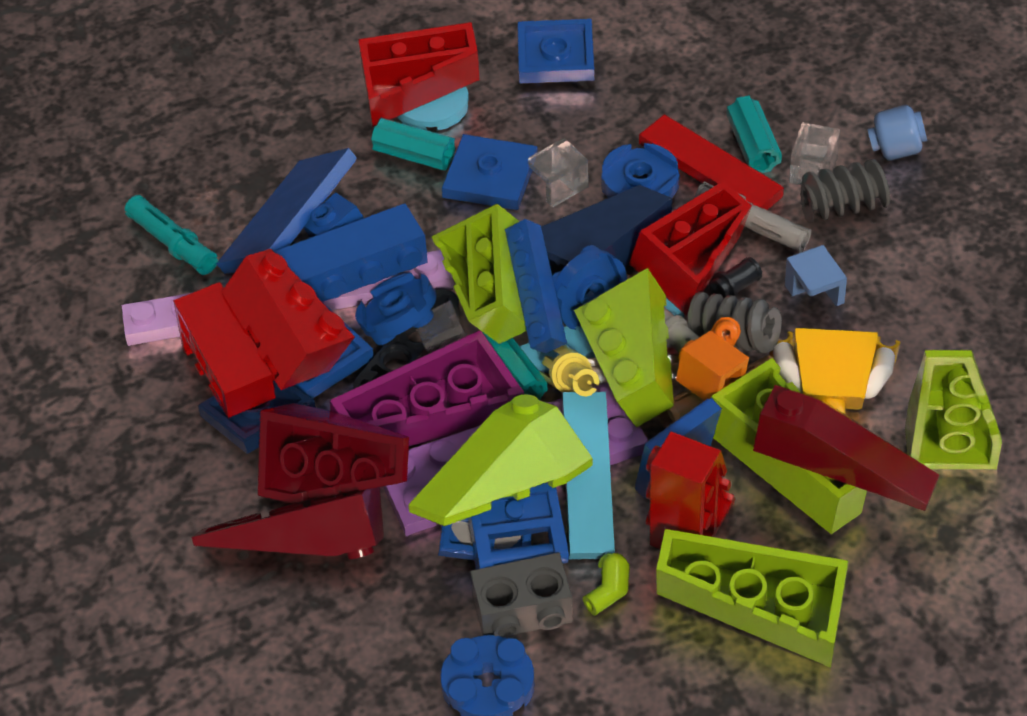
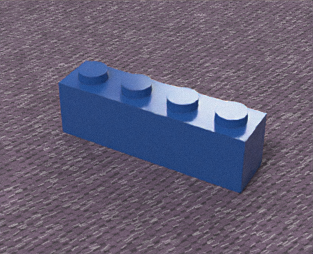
[274,203,428,302]

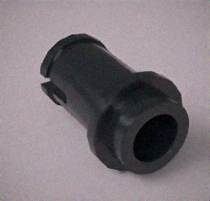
[709,257,762,298]

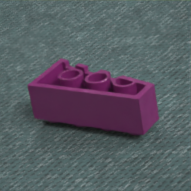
[330,330,524,446]

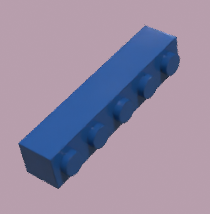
[505,219,567,353]

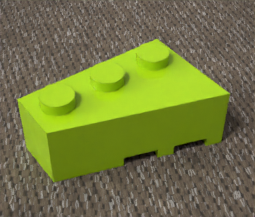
[431,204,527,344]
[574,268,674,427]

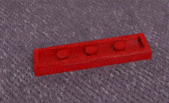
[639,114,784,210]

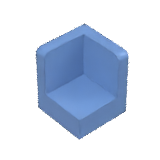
[785,245,847,307]

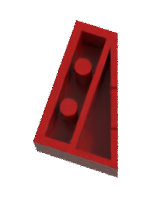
[358,22,480,127]
[629,181,752,316]
[221,249,355,390]
[173,282,278,418]
[646,431,736,549]

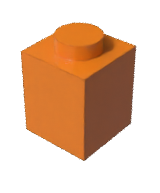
[676,330,749,401]

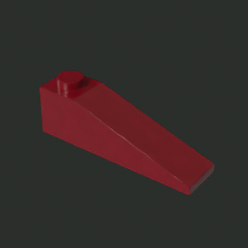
[753,385,940,511]
[258,403,409,503]
[191,487,384,559]

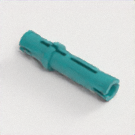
[124,195,218,275]

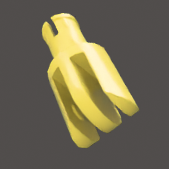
[539,345,599,397]

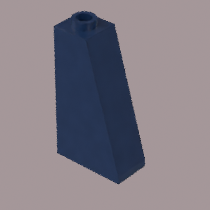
[541,185,672,295]

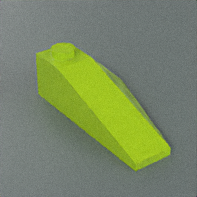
[905,350,1002,470]
[409,394,593,526]

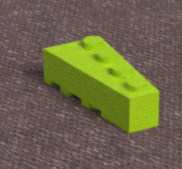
[711,358,867,534]
[656,529,848,668]

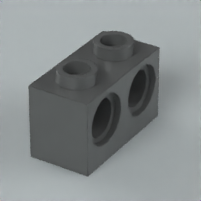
[470,552,573,638]

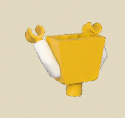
[769,328,900,414]

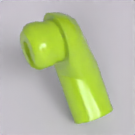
[583,553,630,616]

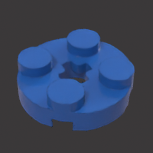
[601,143,680,198]
[552,245,627,330]
[355,273,437,345]
[441,635,535,716]

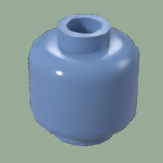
[867,105,928,161]

